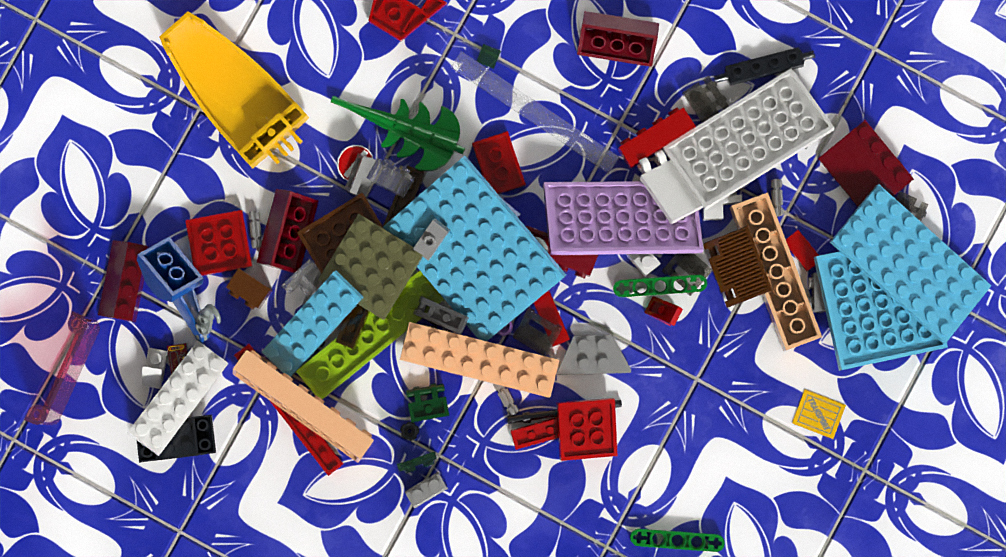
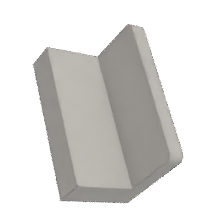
[345,153,379,196]

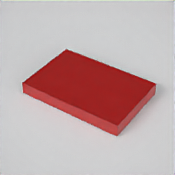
[472,131,526,195]

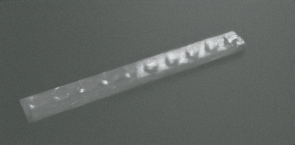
[451,51,619,174]

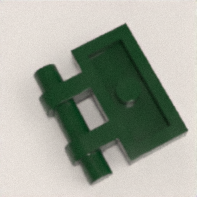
[406,383,449,423]

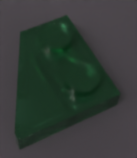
[397,452,437,474]

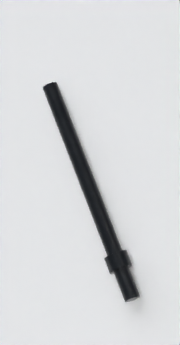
[507,400,622,424]

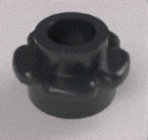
[400,422,419,441]

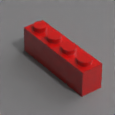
[618,107,696,169]

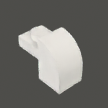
[702,192,742,221]

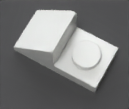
[142,348,168,389]

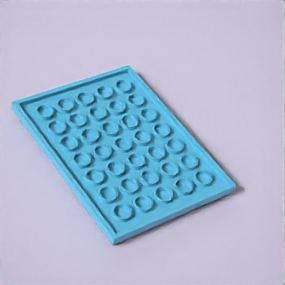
[383,156,566,341]

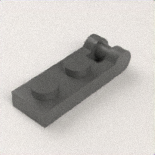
[413,296,469,335]

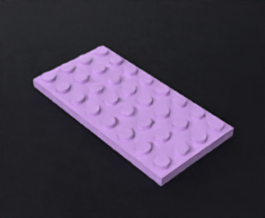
[543,181,703,255]

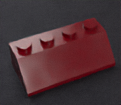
[577,11,659,67]
[256,189,319,274]
[526,226,599,279]
[98,240,150,323]

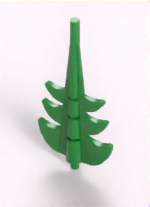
[330,96,465,172]

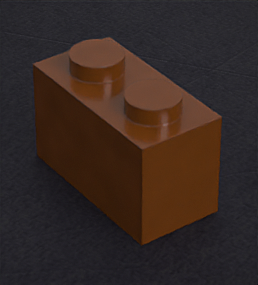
[226,268,273,310]

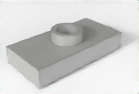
[413,218,450,261]

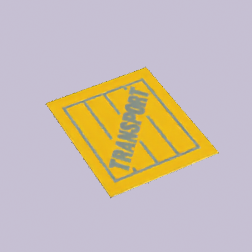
[792,390,846,439]

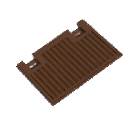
[703,225,772,308]

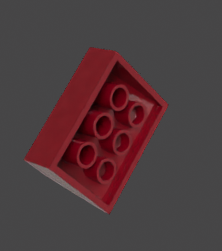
[818,120,914,207]

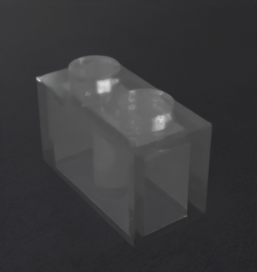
[366,158,415,198]

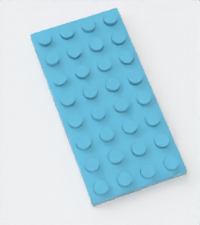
[830,184,991,344]

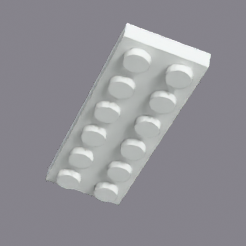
[127,340,228,456]

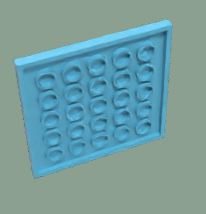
[814,252,948,371]

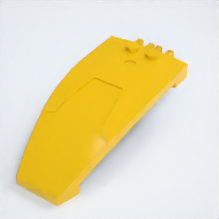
[159,11,309,169]

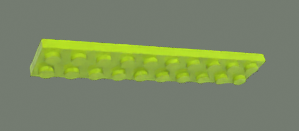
[296,271,445,400]

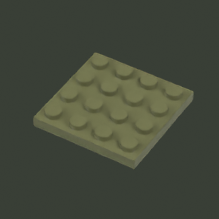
[318,214,423,320]

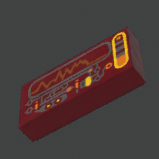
[167,343,188,374]

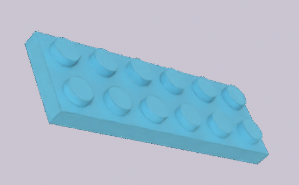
[262,271,364,377]

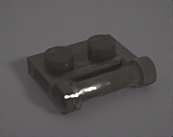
[661,253,713,296]
[513,307,562,356]

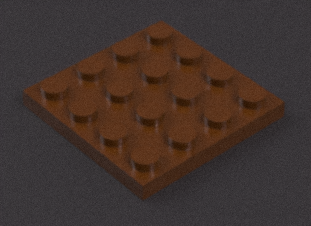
[297,193,384,274]

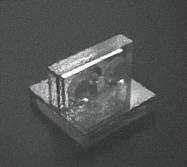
[282,259,318,296]

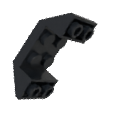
[136,414,216,463]

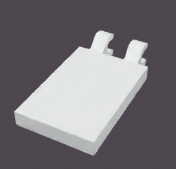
[637,149,703,224]

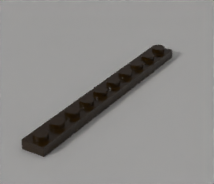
[336,165,426,350]

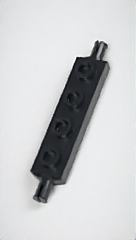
[714,47,815,86]

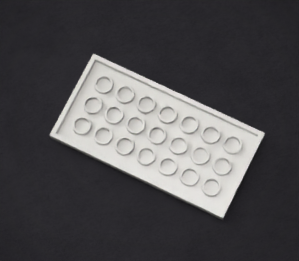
[663,68,834,210]

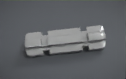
[771,179,783,217]
[248,211,262,249]
[493,384,519,416]

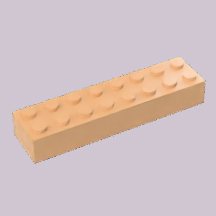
[730,193,822,351]
[399,322,559,398]
[233,350,374,463]

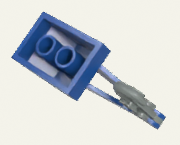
[137,237,221,343]

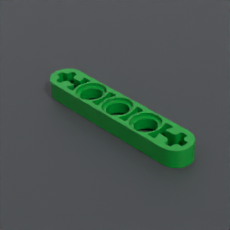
[613,275,708,297]
[630,529,725,552]

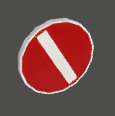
[337,145,373,181]

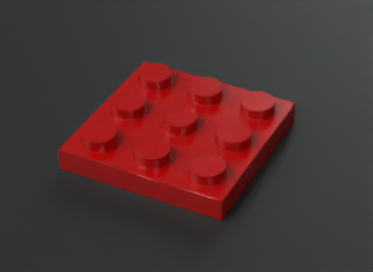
[185,210,253,276]
[557,398,618,461]

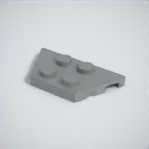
[557,335,631,375]

